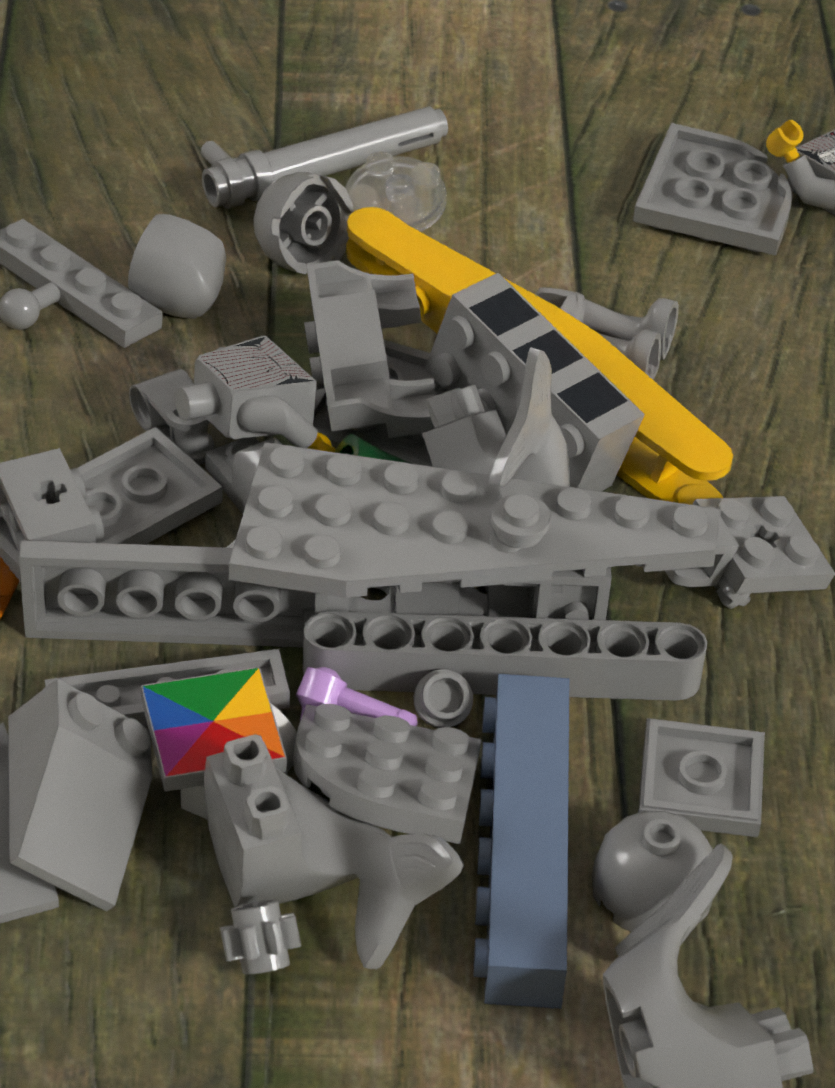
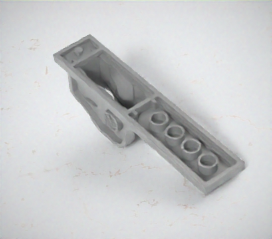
[19,540,612,647]

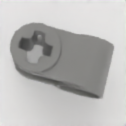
[129,369,214,465]

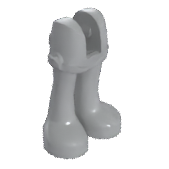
[535,287,679,379]

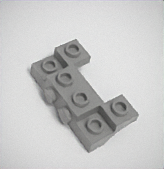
[304,260,436,439]

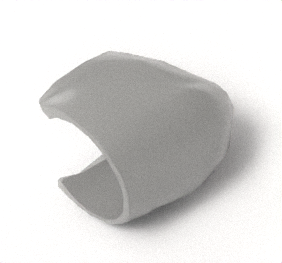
[128,214,226,319]

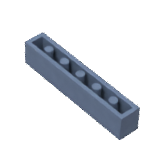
[473,674,569,1009]

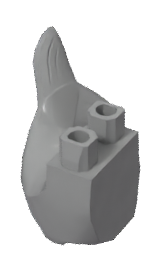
[422,347,570,487]
[204,734,464,970]
[603,843,814,1088]

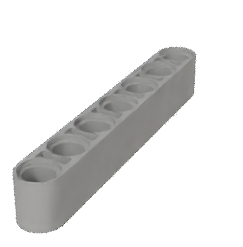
[302,611,707,701]

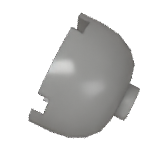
[254,172,354,274]
[592,811,713,932]

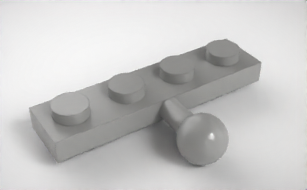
[0,219,163,348]
[45,649,290,727]

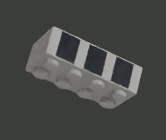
[425,273,645,491]

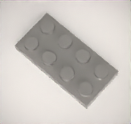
[0,427,222,581]

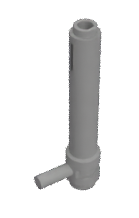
[201,107,448,209]

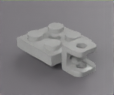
[665,496,835,594]

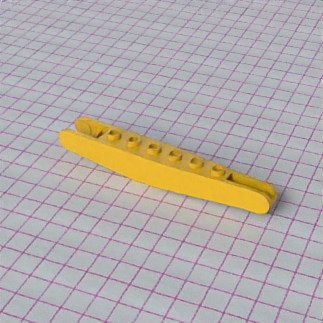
[346,207,733,505]

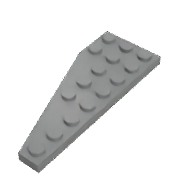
[229,442,721,598]

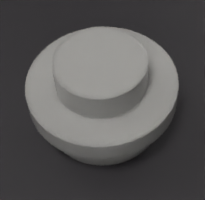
[491,494,551,549]
[413,669,473,728]

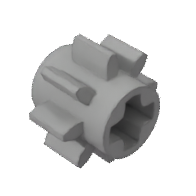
[220,900,301,974]

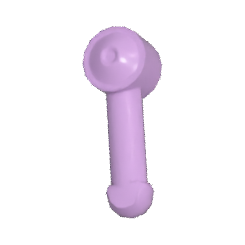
[296,667,418,726]

